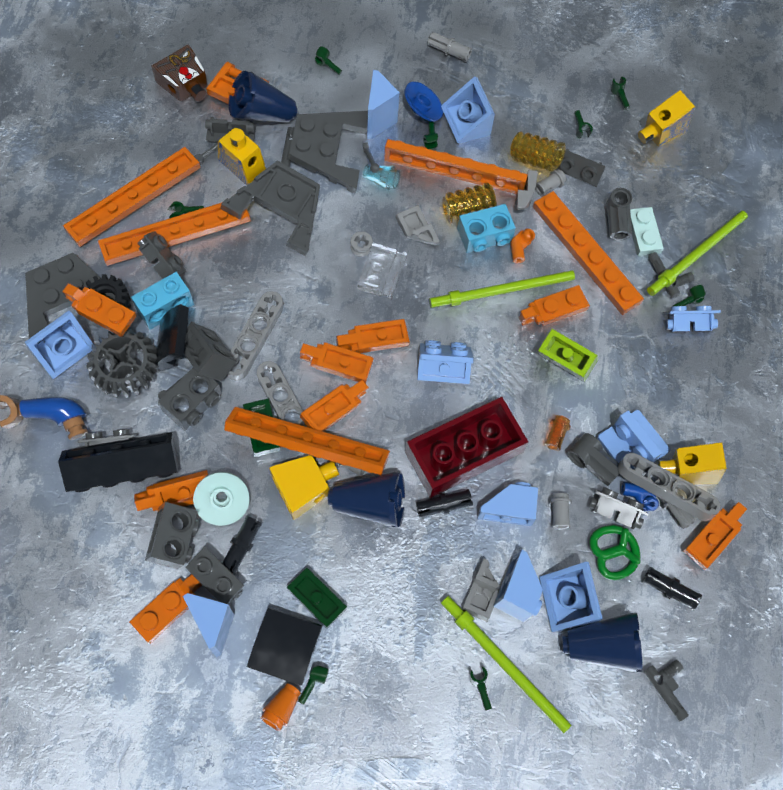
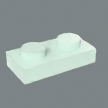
[630,207,664,256]

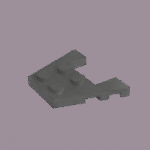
[288,111,368,193]
[221,161,320,256]
[25,253,115,339]

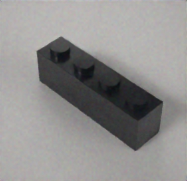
[58,432,178,492]

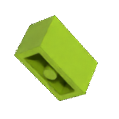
[538,329,598,382]

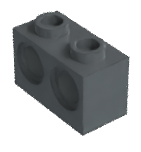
[184,322,237,382]
[158,367,222,431]
[145,502,199,569]

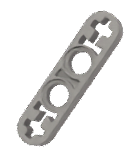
[227,291,283,381]
[257,361,307,453]
[618,453,721,521]

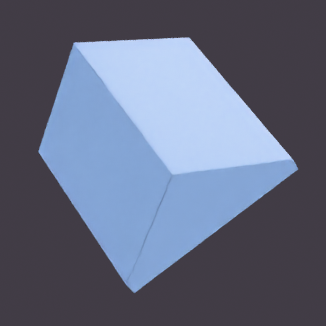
[367,70,400,139]
[441,76,495,144]
[25,310,93,379]
[539,562,603,632]
[183,593,234,657]

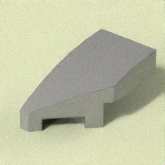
[515,170,538,210]
[395,205,440,245]
[462,559,500,622]

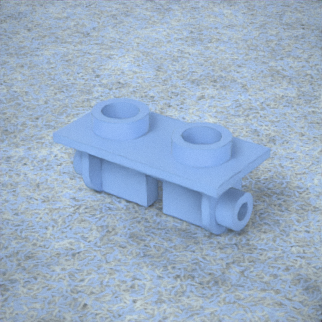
[663,306,721,332]

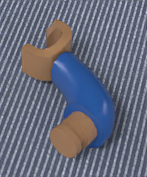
[0,395,88,440]

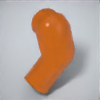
[510,228,535,263]

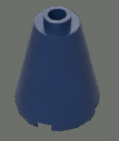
[229,71,297,123]
[328,472,405,528]
[562,613,643,672]

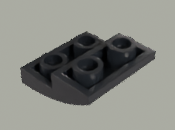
[155,304,189,372]
[247,607,323,686]

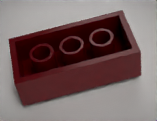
[405,397,529,498]

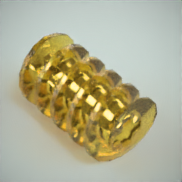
[510,131,566,171]
[442,183,497,224]

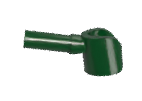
[315,46,342,75]
[611,76,630,110]
[574,110,593,138]
[423,121,438,149]
[167,201,204,219]
[673,285,706,307]
[298,666,329,705]
[469,667,492,711]

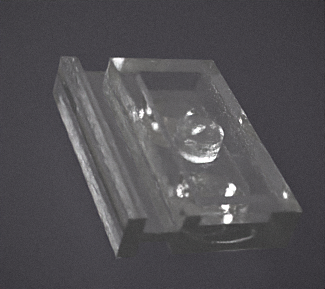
[357,243,407,300]

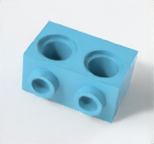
[457,204,516,253]
[131,272,194,330]

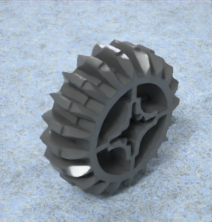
[86,328,159,398]

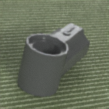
[604,187,632,241]
[567,433,620,486]

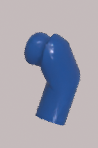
[620,482,659,511]

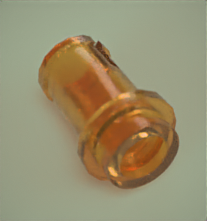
[544,415,571,451]

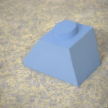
[477,482,538,526]
[494,550,543,622]

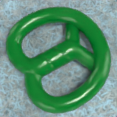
[589,525,641,581]

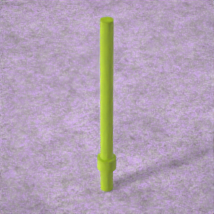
[647,211,748,296]
[429,270,575,308]
[441,596,572,734]

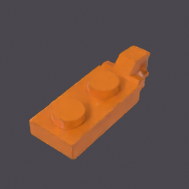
[62,283,137,337]
[518,285,590,326]
[336,319,410,353]
[300,342,374,384]
[300,380,369,432]
[134,470,208,511]
[683,502,747,570]
[129,574,202,644]

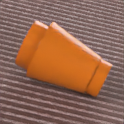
[260,683,301,731]

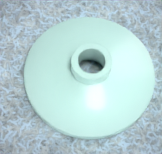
[193,472,249,526]

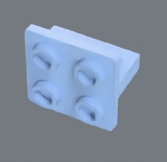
[417,340,474,384]
[597,410,670,469]

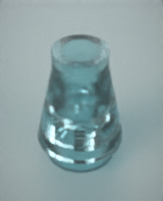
[363,164,400,190]

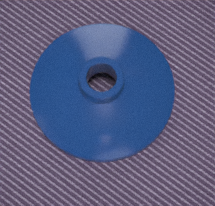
[404,82,443,122]

